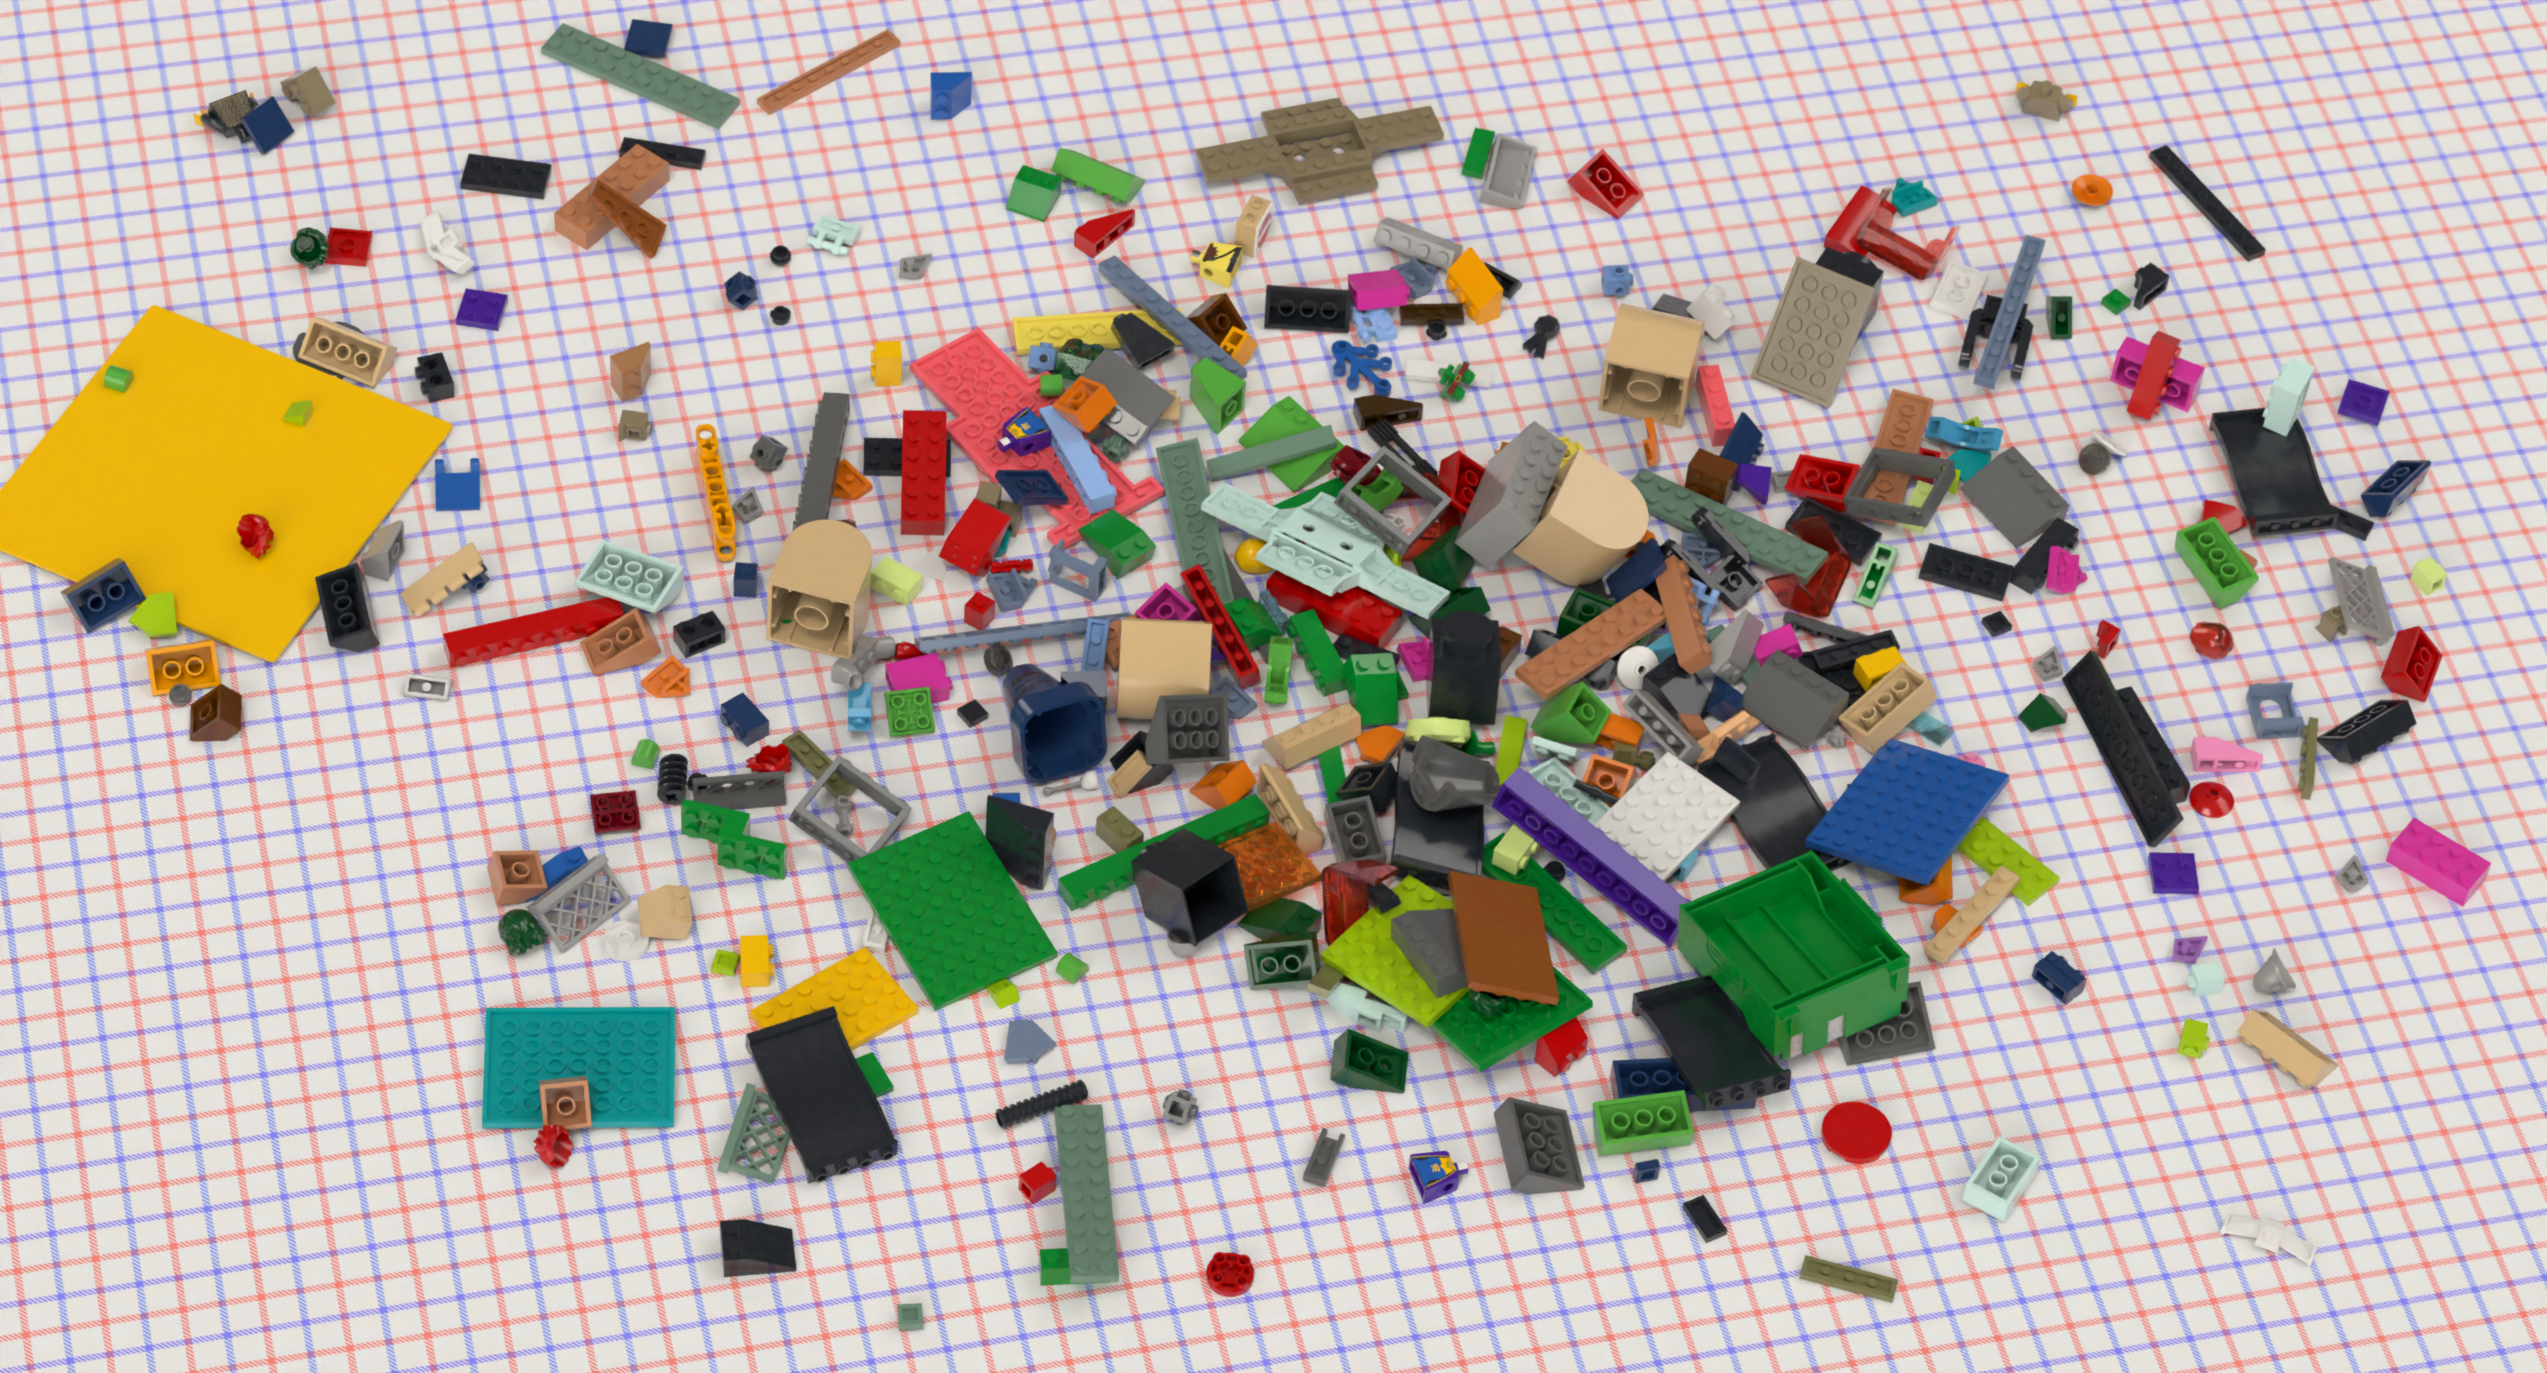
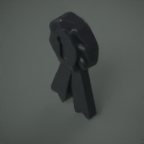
[1523,315,1560,359]

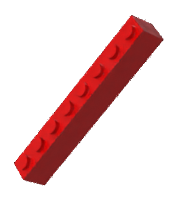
[443,597,624,668]

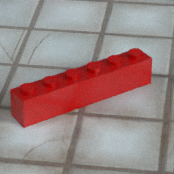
[1180,564,1261,690]

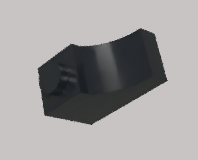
[2133,262,2170,310]

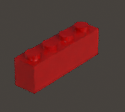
[2126,331,2182,421]

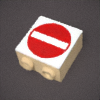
[1235,195,1273,258]

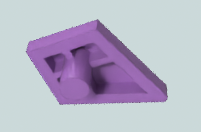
[2172,936,2208,964]

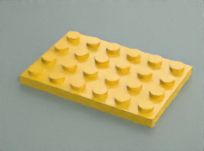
[750,947,919,1051]

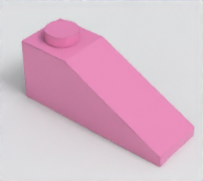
[2190,736,2263,772]

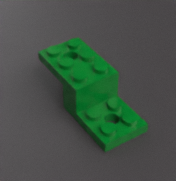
[681,799,787,880]

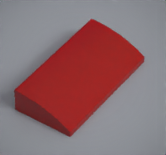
[1824,185,1897,256]

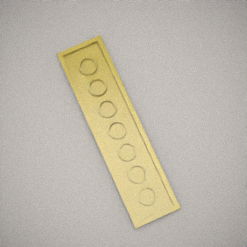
[1012,308,1183,355]

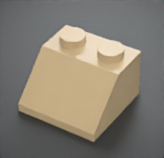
[638,885,692,940]

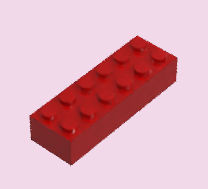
[900,410,947,536]
[1265,570,1402,648]

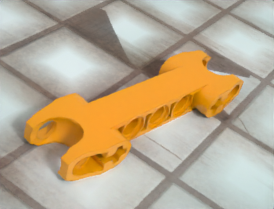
[696,424,736,562]

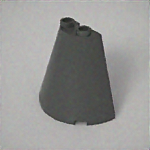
[1409,735,1502,811]

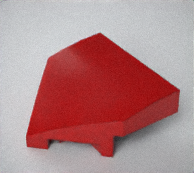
[2197,499,2248,534]

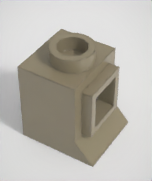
[618,410,652,442]
[2314,605,2348,643]

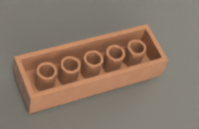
[554,144,670,250]

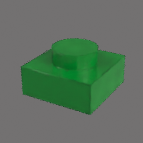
[2101,289,2131,315]

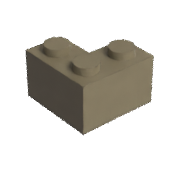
[280,66,336,117]
[975,482,1023,538]

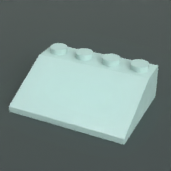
[574,540,683,613]
[1527,757,1611,825]

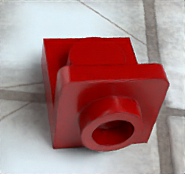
[2096,620,2121,660]

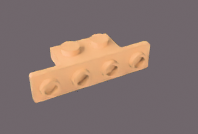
[1695,710,1762,764]

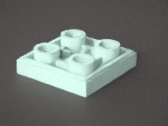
[1532,736,1581,763]

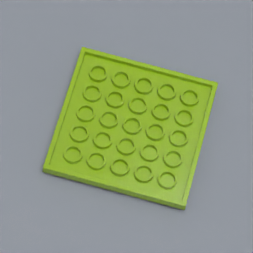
[1320,875,1470,1028]

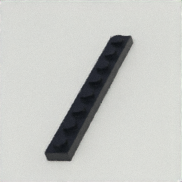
[2149,145,2266,262]

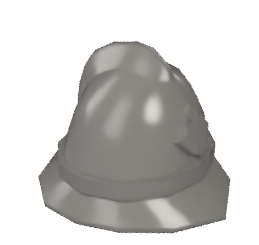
[2253,948,2296,992]

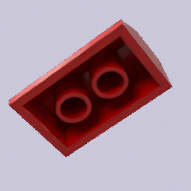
[2381,626,2443,702]

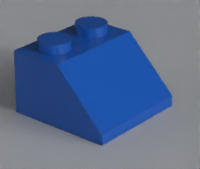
[930,72,972,120]

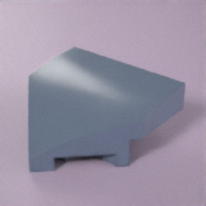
[1390,257,1437,299]
[1681,532,1724,568]
[986,568,1038,612]
[1209,676,1257,719]
[1004,1020,1057,1064]

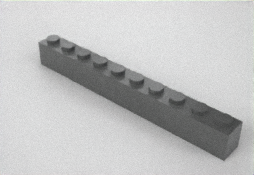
[792,392,850,531]

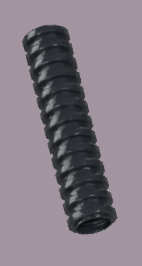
[995,1079,1088,1129]

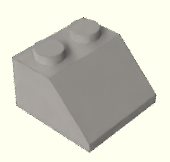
[360,520,405,582]

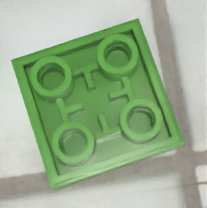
[884,687,935,737]

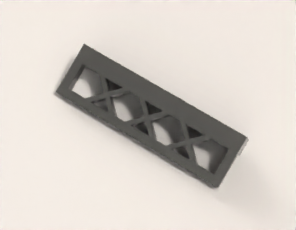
[692,771,786,810]

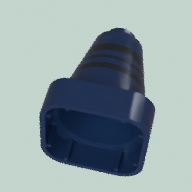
[1002,664,1107,783]

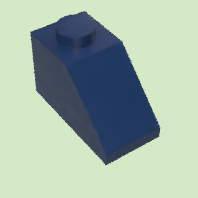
[1706,676,1744,723]

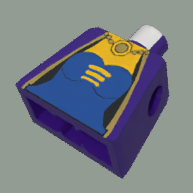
[997,407,1052,457]
[1408,1151,1468,1204]

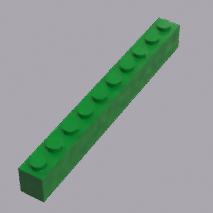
[1058,794,1270,911]

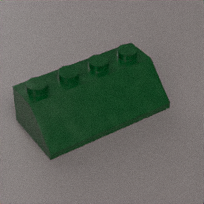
[1556,587,1653,658]

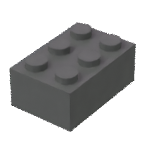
[1323,795,1387,876]

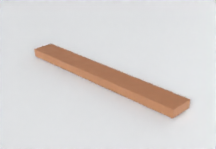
[757,29,900,115]

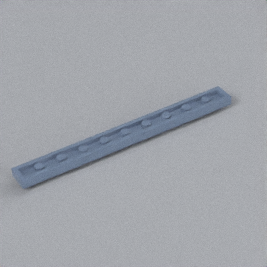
[1973,235,2046,390]
[1098,255,1247,379]
[914,612,1132,653]

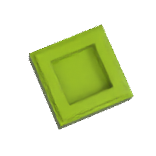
[711,949,740,977]

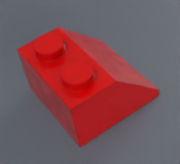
[1534,1016,1588,1077]

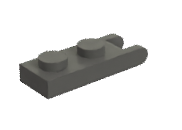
[1303,1128,1346,1187]

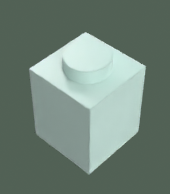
[2186,961,2225,997]

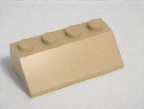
[298,317,397,388]
[1838,662,1937,754]
[1262,703,1361,769]
[1257,763,1324,858]
[2237,1009,2339,1087]

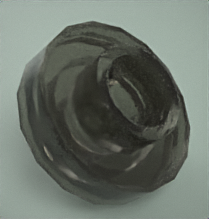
[2078,443,2111,475]
[984,644,1013,677]

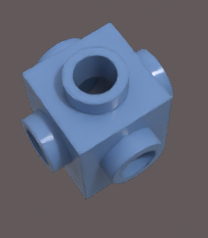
[1601,265,1633,296]
[1028,342,1061,373]

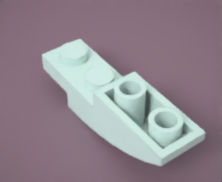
[1323,983,1408,1032]

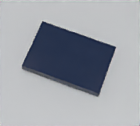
[995,470,1069,505]
[1606,538,1667,603]

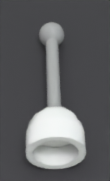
[1043,770,1098,796]

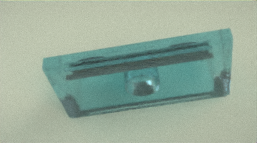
[1906,711,1954,747]

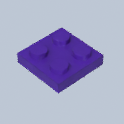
[456,288,508,331]
[2337,379,2390,426]
[2148,852,2199,894]

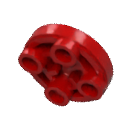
[1206,1252,1254,1297]

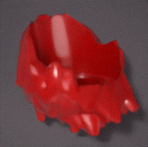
[237,514,274,559]
[746,743,792,774]
[534,1124,573,1168]

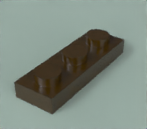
[1399,303,1464,325]

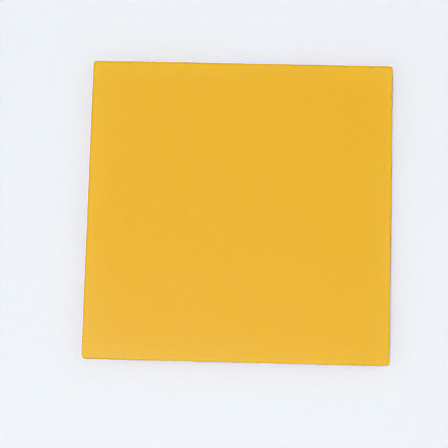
[0,305,452,663]

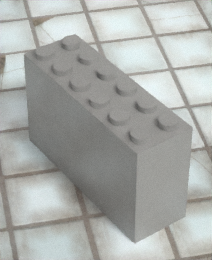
[1455,421,1568,569]

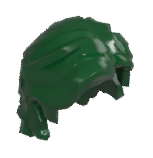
[290,227,329,270]
[498,909,549,956]
[1469,989,1513,1016]

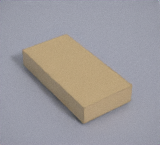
[1107,750,1152,798]

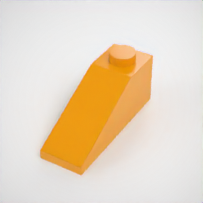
[1219,326,1258,366]

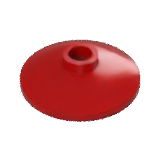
[2189,781,2234,818]

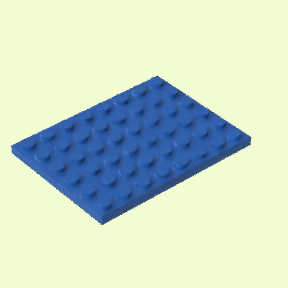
[1805,739,2009,886]

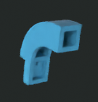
[1925,417,2003,453]
[848,682,871,732]

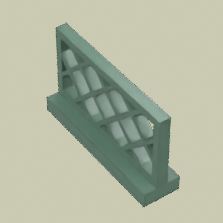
[717,1083,789,1184]

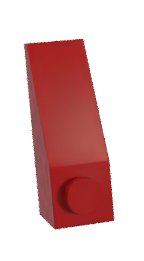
[1074,209,1135,258]

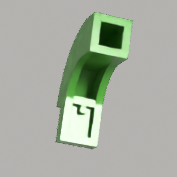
[1344,461,1411,512]
[1264,636,1293,705]

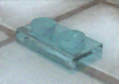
[1258,590,1288,636]

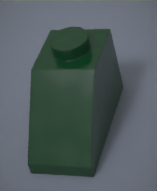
[2046,296,2072,339]

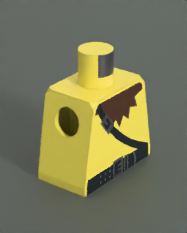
[1190,242,1243,289]

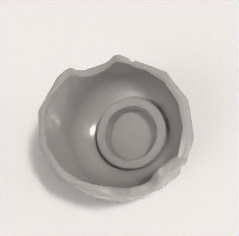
[1167,930,1203,957]

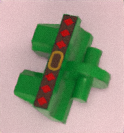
[1437,361,1476,402]

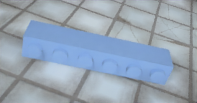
[1039,405,1117,514]

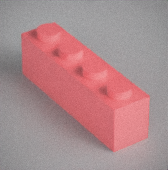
[1695,365,1735,447]

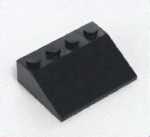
[985,795,1054,890]

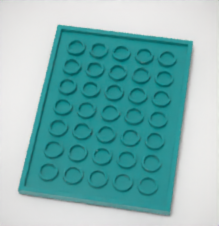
[482,1007,675,1128]

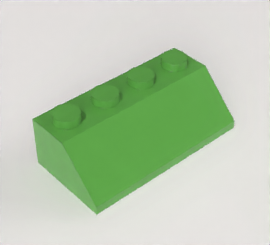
[1051,148,1146,204]
[2175,516,2259,609]
[1592,1090,1694,1156]

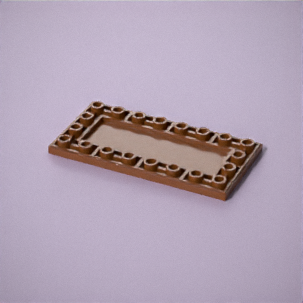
[1447,871,1559,1005]

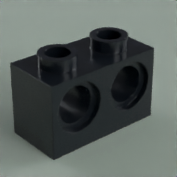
[414,352,455,403]
[673,610,725,659]

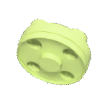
[1406,717,1471,746]

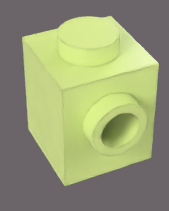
[2410,557,2448,596]

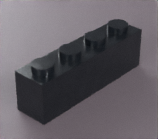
[2009,517,2080,595]

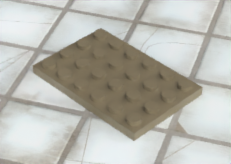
[1751,257,1876,407]

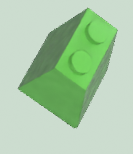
[1189,357,1246,435]
[1530,681,1612,744]

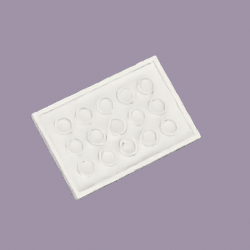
[1594,752,1740,882]

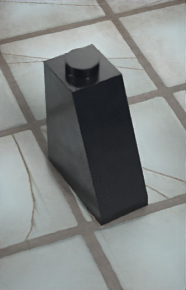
[1110,312,1175,370]

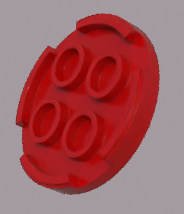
[1821,1102,1892,1164]

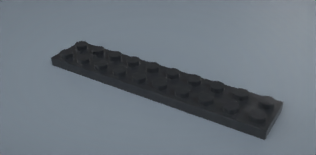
[2062,650,2184,847]

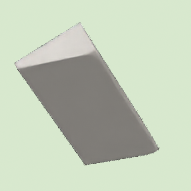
[403,673,453,701]

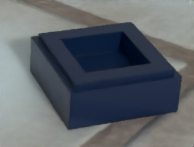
[1633,1159,1660,1183]

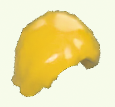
[1234,538,1272,574]

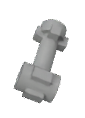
[834,795,853,837]

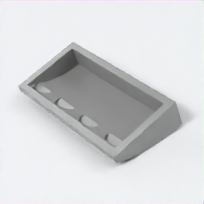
[1479,133,1537,208]

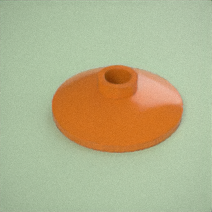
[2072,174,2113,206]

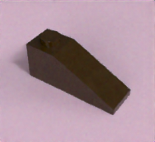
[1353,395,1423,431]

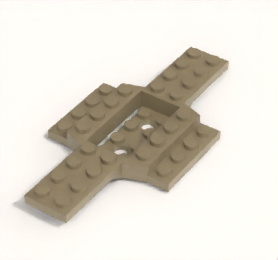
[1195,97,1444,204]

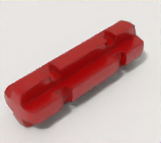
[990,559,1033,574]

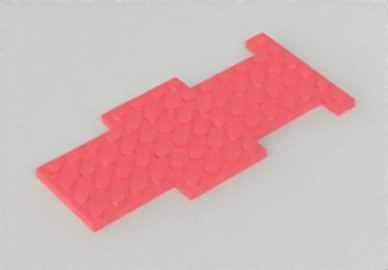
[909,328,1165,549]

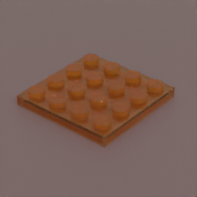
[1217,821,1322,911]

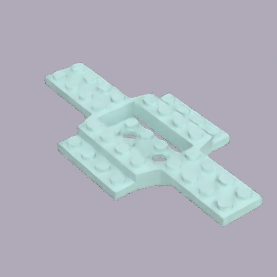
[1201,482,1450,619]

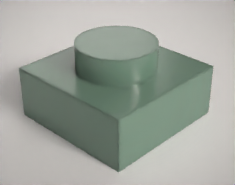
[897,1303,923,1330]

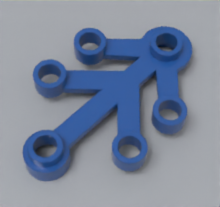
[1331,340,1392,397]

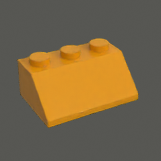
[1445,247,1503,326]
[145,639,221,696]

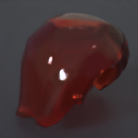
[2190,621,2234,659]

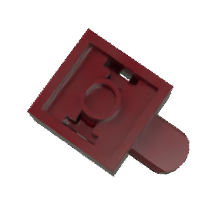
[1329,445,1382,486]

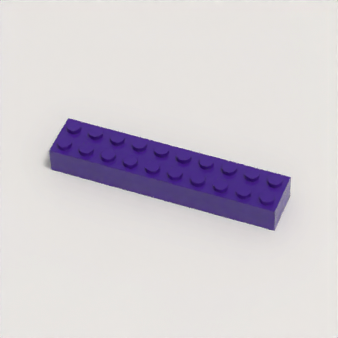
[1492,767,1690,948]

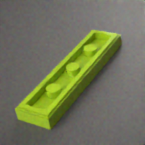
[1495,715,1527,786]

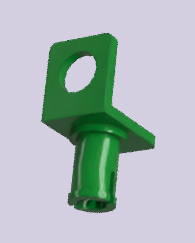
[1452,730,1495,757]

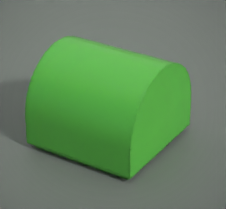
[104,365,134,392]
[1040,374,1063,397]
[631,739,660,769]
[1056,952,1089,985]

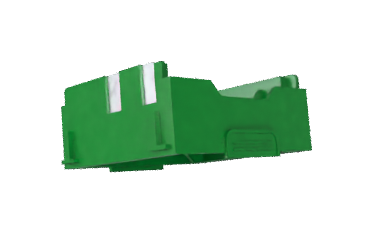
[1678,850,1910,1061]

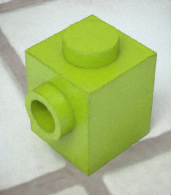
[2177,1018,2210,1059]

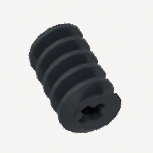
[657,754,688,806]

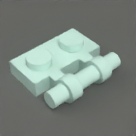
[807,214,860,256]

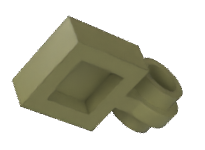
[1612,742,1656,769]

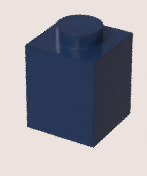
[733,562,758,598]

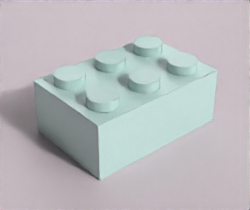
[2262,357,2315,436]
[1962,1136,2041,1222]

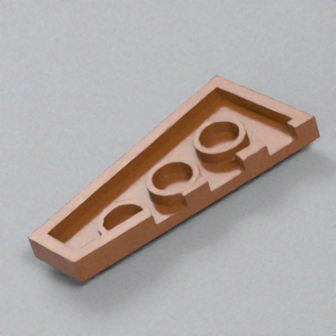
[588,180,667,259]

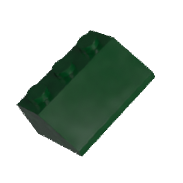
[1408,587,1491,639]

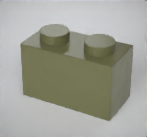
[1096,806,1144,853]

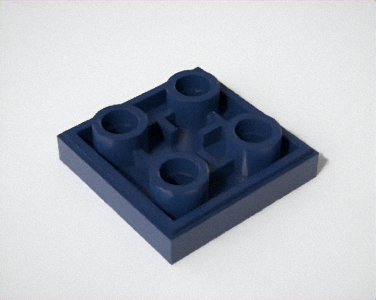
[624,19,673,58]
[240,96,295,154]

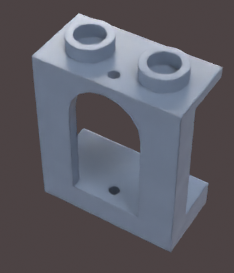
[1048,539,1108,602]
[2246,682,2304,739]

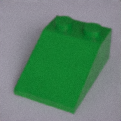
[1078,509,1156,579]
[1342,653,1398,727]

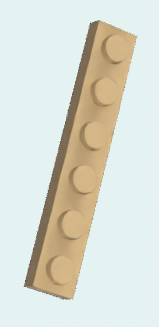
[1924,866,2020,964]

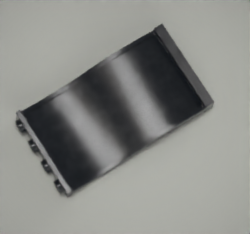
[2209,408,2339,537]
[1697,733,1853,872]
[1388,739,1490,891]
[1632,976,1791,1111]
[745,1006,898,1184]

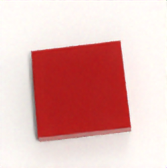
[324,227,373,267]

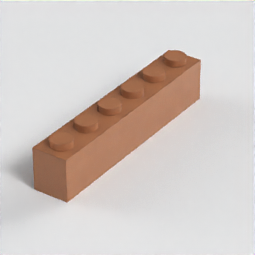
[1655,555,1713,675]

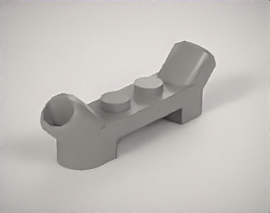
[831,635,896,691]

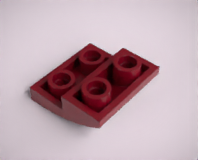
[590,790,641,834]

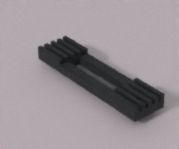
[1368,419,1438,476]

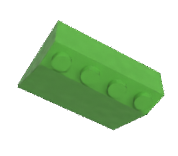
[1239,396,1344,493]

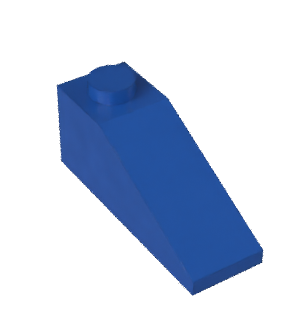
[526,846,588,903]

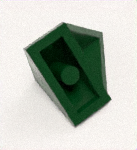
[2018,693,2067,733]

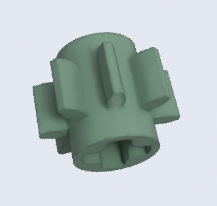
[1102,435,1129,462]

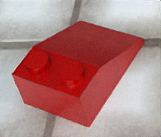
[1567,148,1644,219]
[1438,450,1486,515]
[1785,454,1861,514]
[939,498,1013,577]

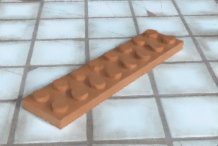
[1855,389,1934,526]
[1515,588,1667,701]

